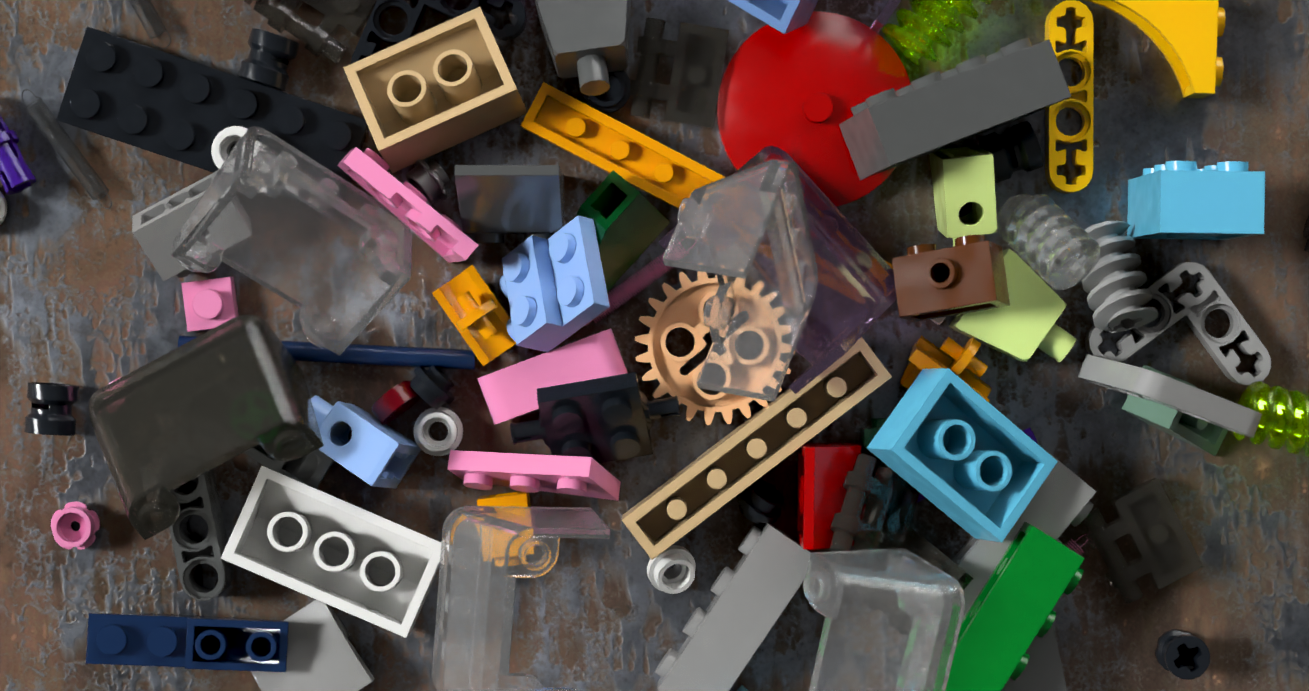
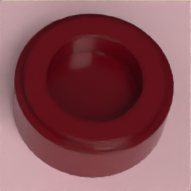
[372,380,420,425]

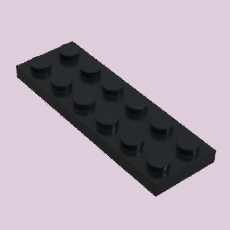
[56,26,369,215]

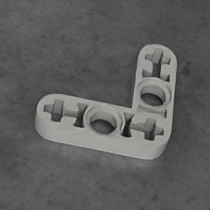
[1085,262,1271,385]
[1078,354,1262,438]

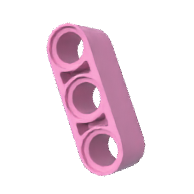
[477,328,628,425]

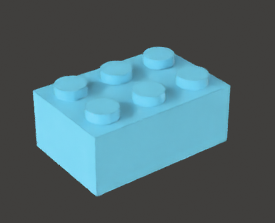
[1127,161,1265,240]
[867,368,1058,543]

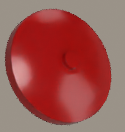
[717,11,911,210]

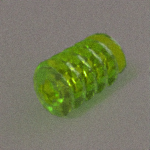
[882,0,993,66]
[1233,381,1309,458]

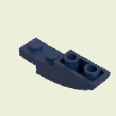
[86,613,289,672]

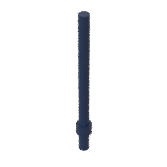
[178,333,476,370]

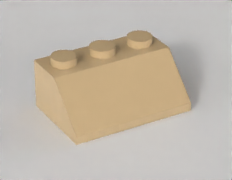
[343,7,527,173]

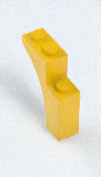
[1085,0,1226,99]

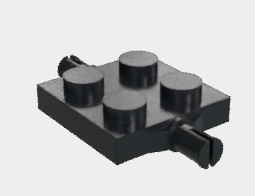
[510,372,681,463]

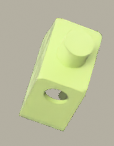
[929,145,997,247]
[949,249,1076,362]

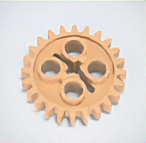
[635,265,795,425]

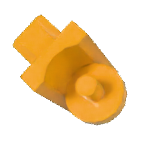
[432,264,516,366]
[900,335,992,402]

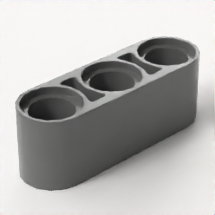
[161,456,234,601]

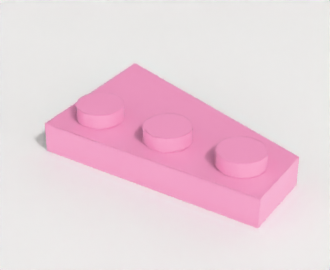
[337,147,479,263]
[447,450,621,501]

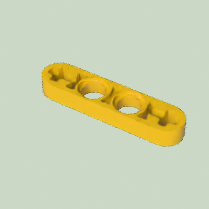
[1045,0,1094,194]

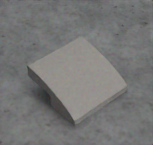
[251,599,375,691]

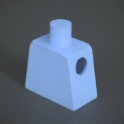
[300,395,421,489]

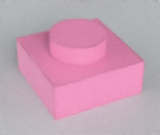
[181,277,240,332]

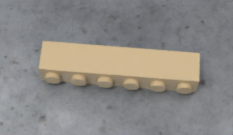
[622,337,892,560]

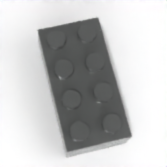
[839,37,1071,180]

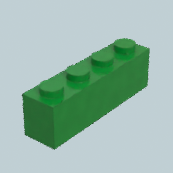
[918,522,1085,691]

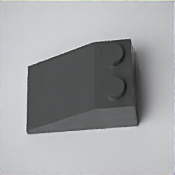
[455,165,564,244]

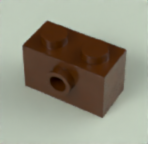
[892,235,1010,322]

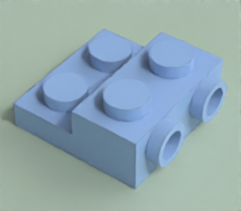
[499,215,610,353]

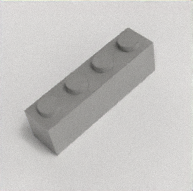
[918,453,1096,633]
[655,523,819,691]

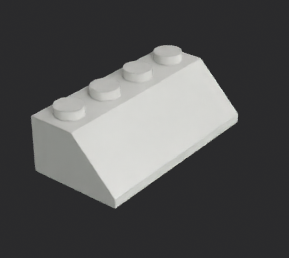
[220,466,447,638]

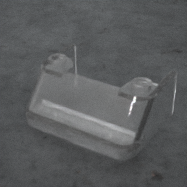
[662,158,818,402]
[432,506,610,691]

